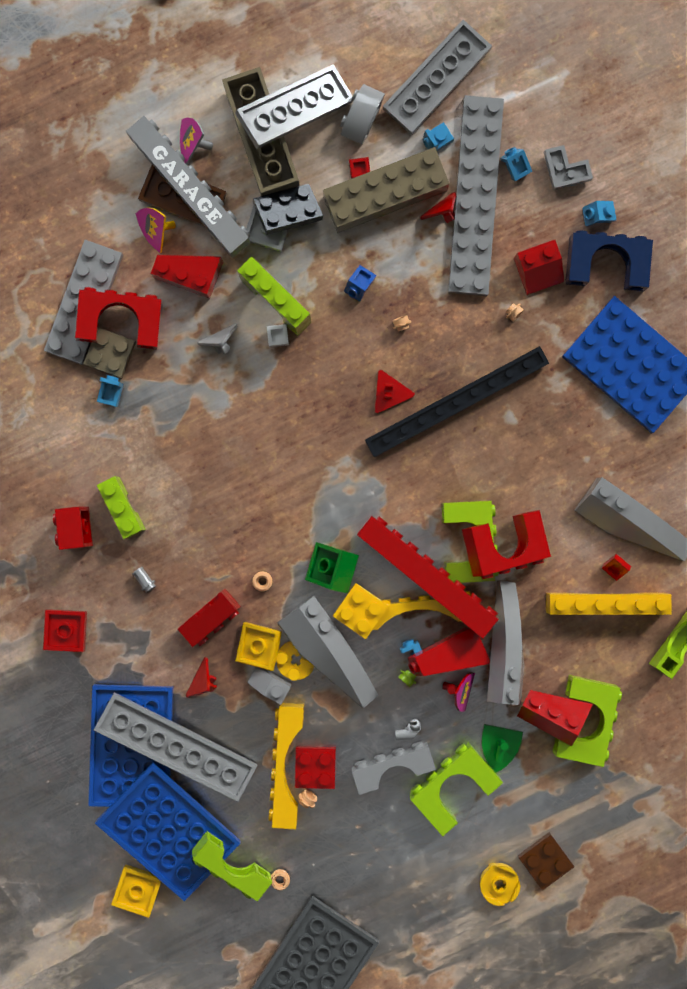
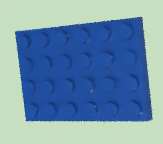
[562,296,687,434]
[89,684,174,807]
[95,763,241,901]

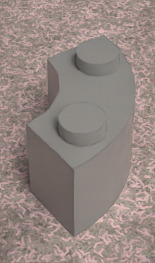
[340,84,385,144]

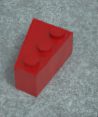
[150,255,224,299]
[177,588,241,647]
[517,690,593,746]

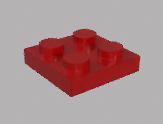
[43,609,87,652]
[295,746,336,789]

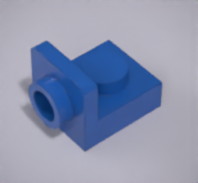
[344,265,377,301]

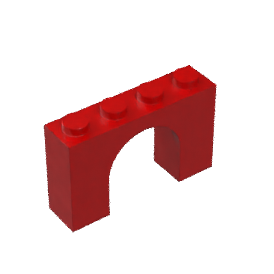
[75,287,161,350]
[461,510,551,579]

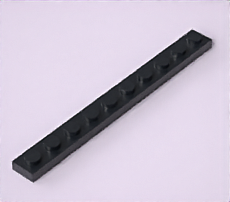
[365,346,549,457]

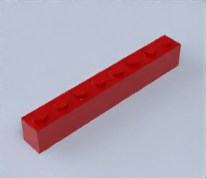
[357,516,499,639]

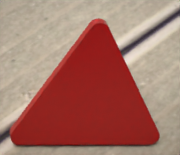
[420,192,456,223]
[375,370,415,413]
[186,657,217,698]

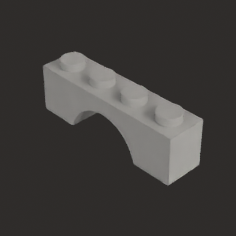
[352,741,436,795]

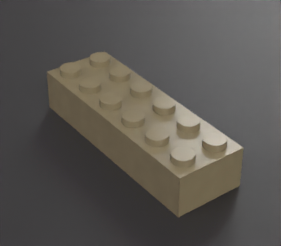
[222,67,299,196]
[323,147,449,234]

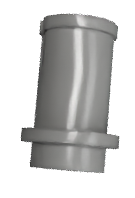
[132,567,156,593]

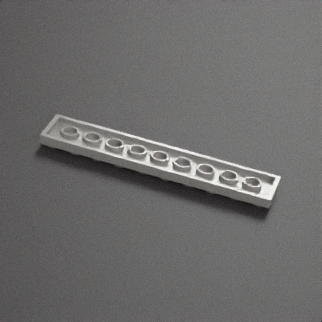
[448,95,504,296]

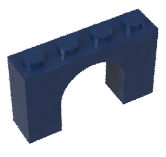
[565,230,653,292]

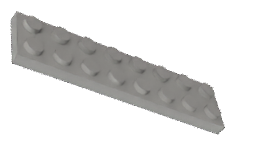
[94,692,257,802]

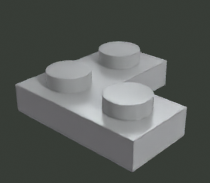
[543,145,593,190]

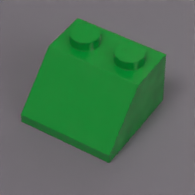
[305,542,359,594]

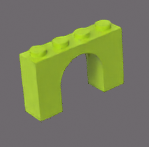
[237,256,311,336]
[442,501,498,583]
[552,675,622,767]
[410,742,503,836]

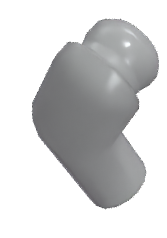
[395,719,422,740]

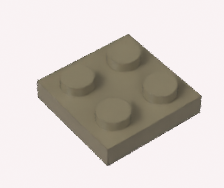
[84,327,136,379]

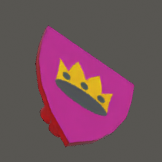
[442,672,475,712]

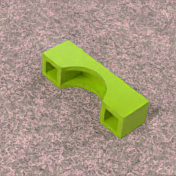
[649,611,687,679]
[192,831,272,902]

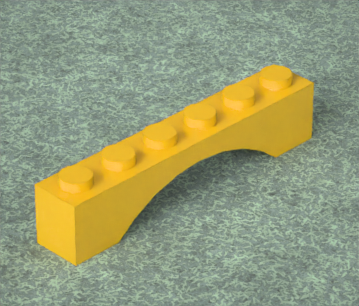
[373,591,471,630]
[546,593,672,615]
[269,703,304,829]

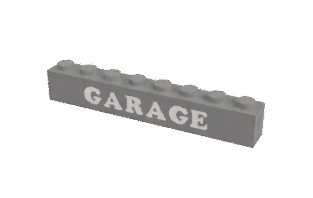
[126,116,250,258]

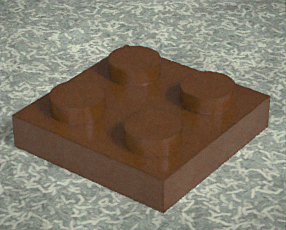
[518,832,574,891]

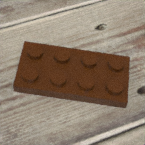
[138,165,227,227]

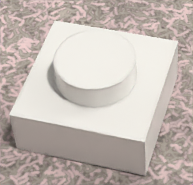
[267,324,289,347]

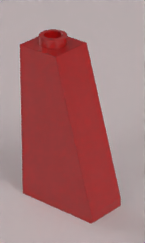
[407,627,490,676]

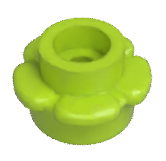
[398,670,416,687]

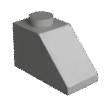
[247,667,292,705]

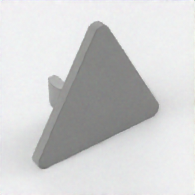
[198,324,238,354]

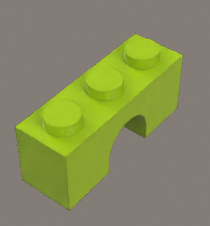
[97,476,146,539]

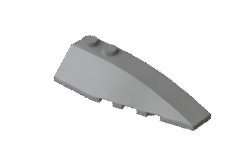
[574,477,687,561]
[487,580,524,705]
[277,596,378,708]

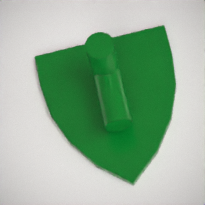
[482,724,523,773]

